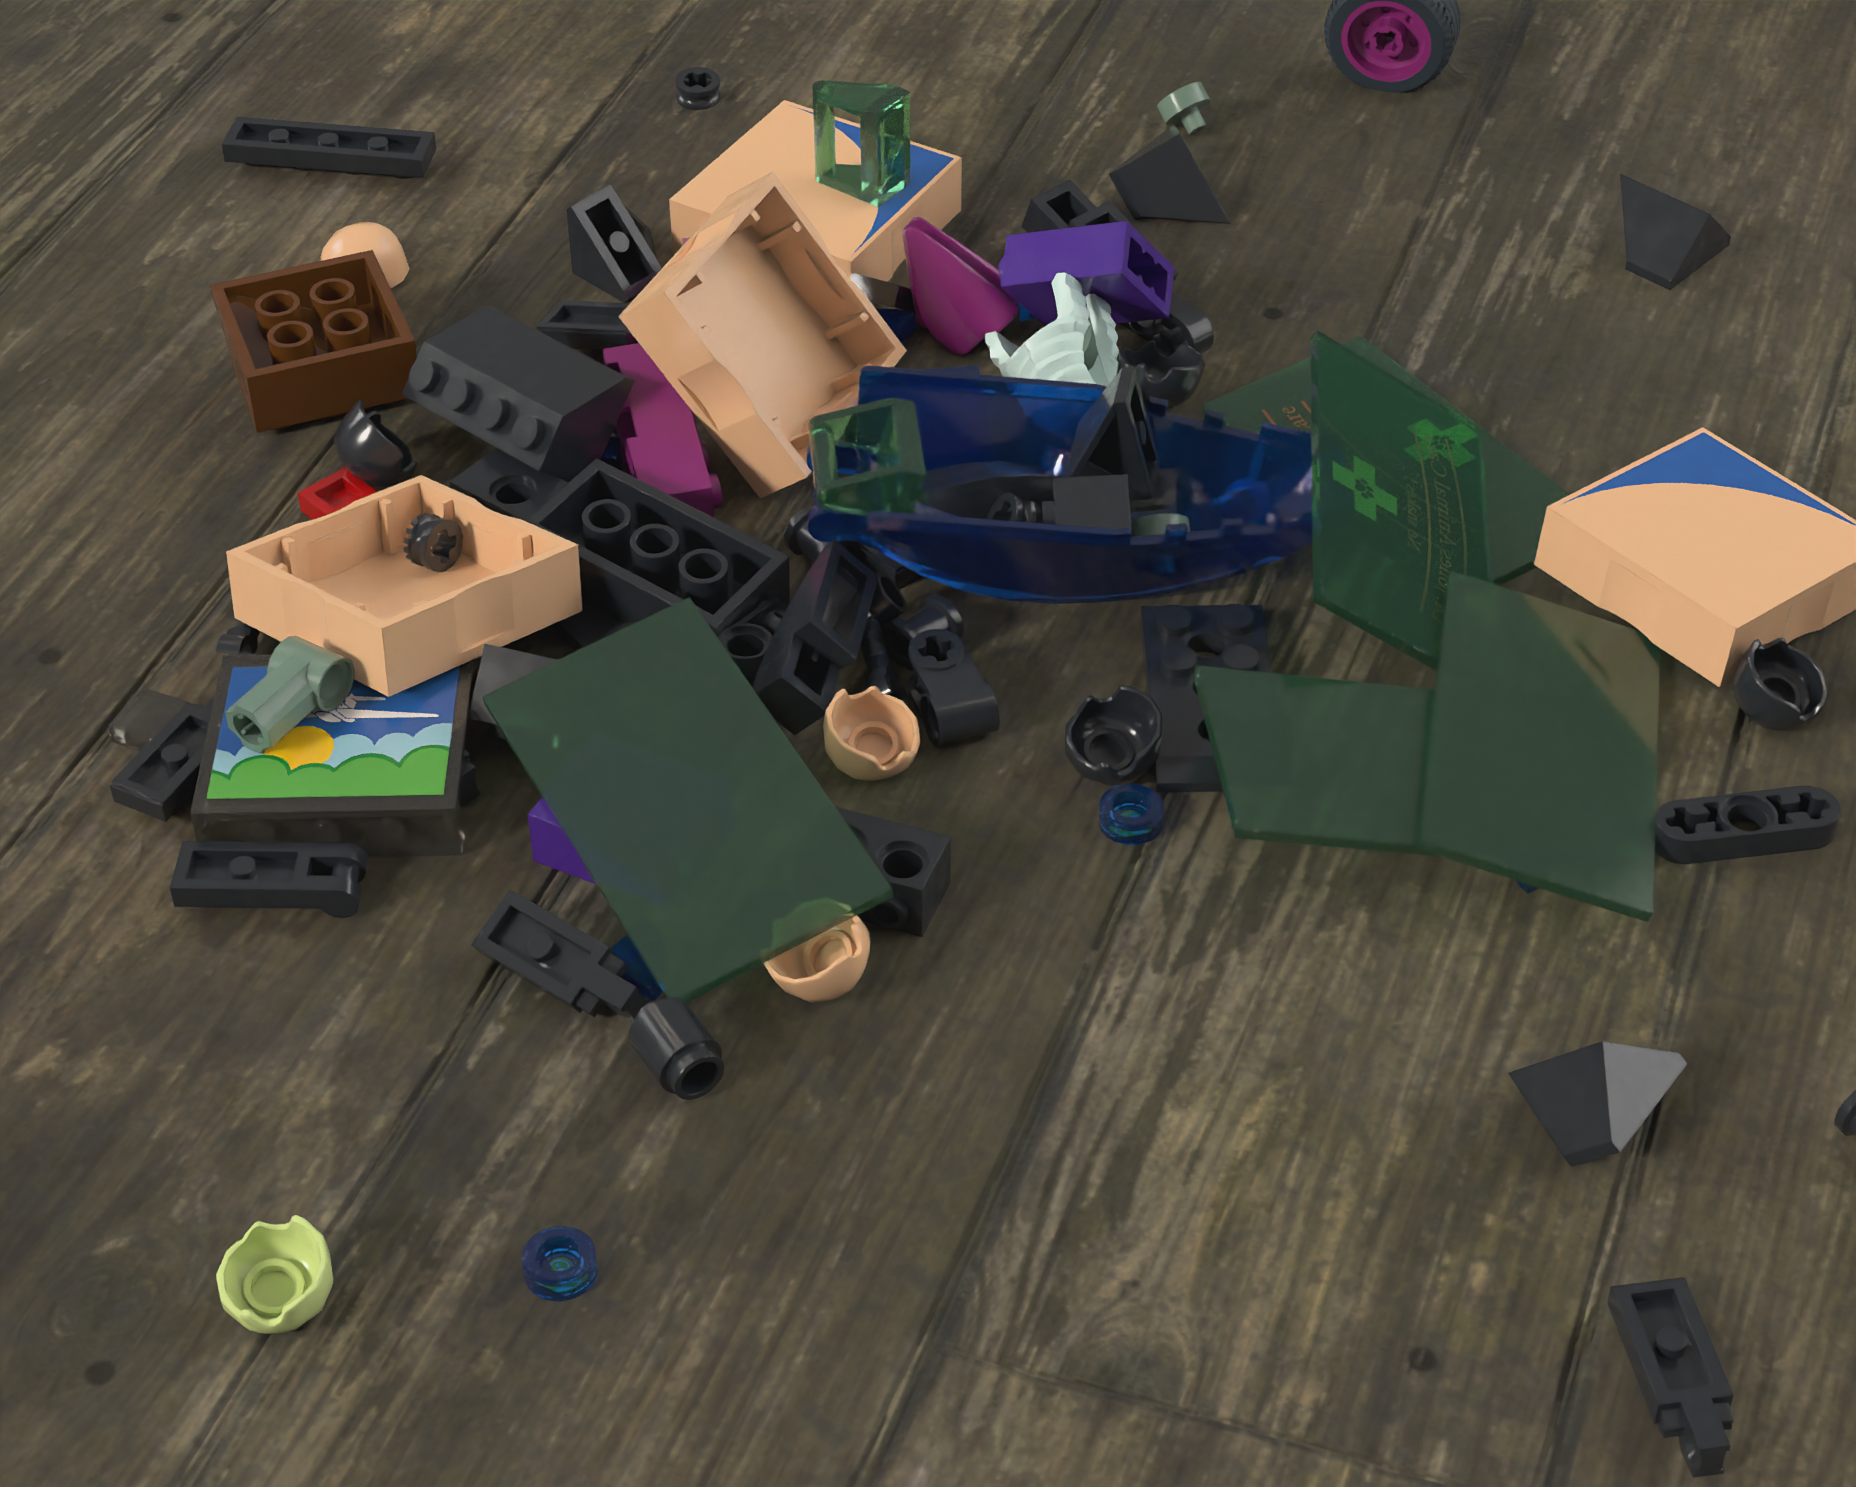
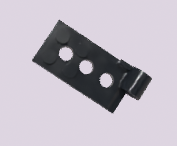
[1140,604,1291,793]

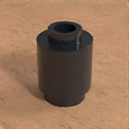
[628,997,724,1100]

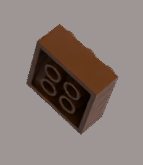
[210,250,417,433]

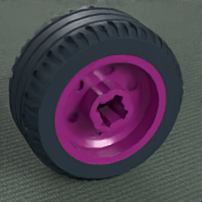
[1324,0,1461,93]

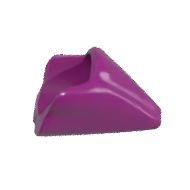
[902,217,1019,355]

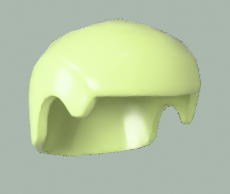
[216,1215,333,1334]

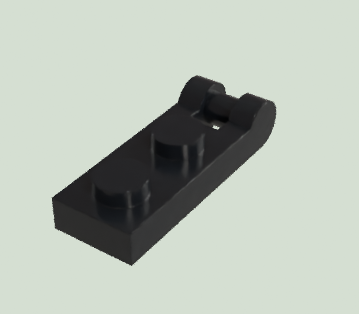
[170,841,369,918]

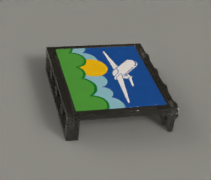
[190,655,478,857]

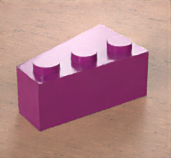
[603,343,723,518]

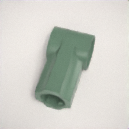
[225,636,354,754]

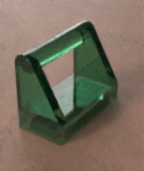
[812,80,911,207]
[808,397,926,523]

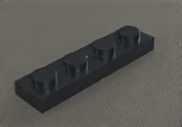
[222,117,436,179]

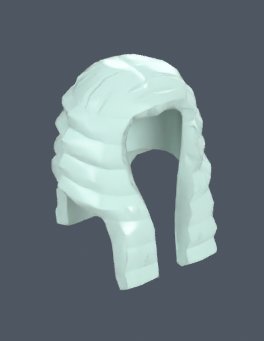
[985,273,1119,438]

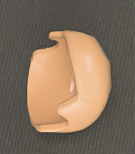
[321,222,410,288]
[823,686,921,781]
[761,901,870,1003]

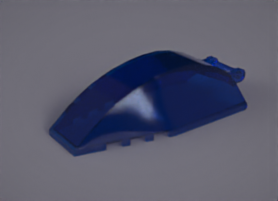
[806,366,1351,604]

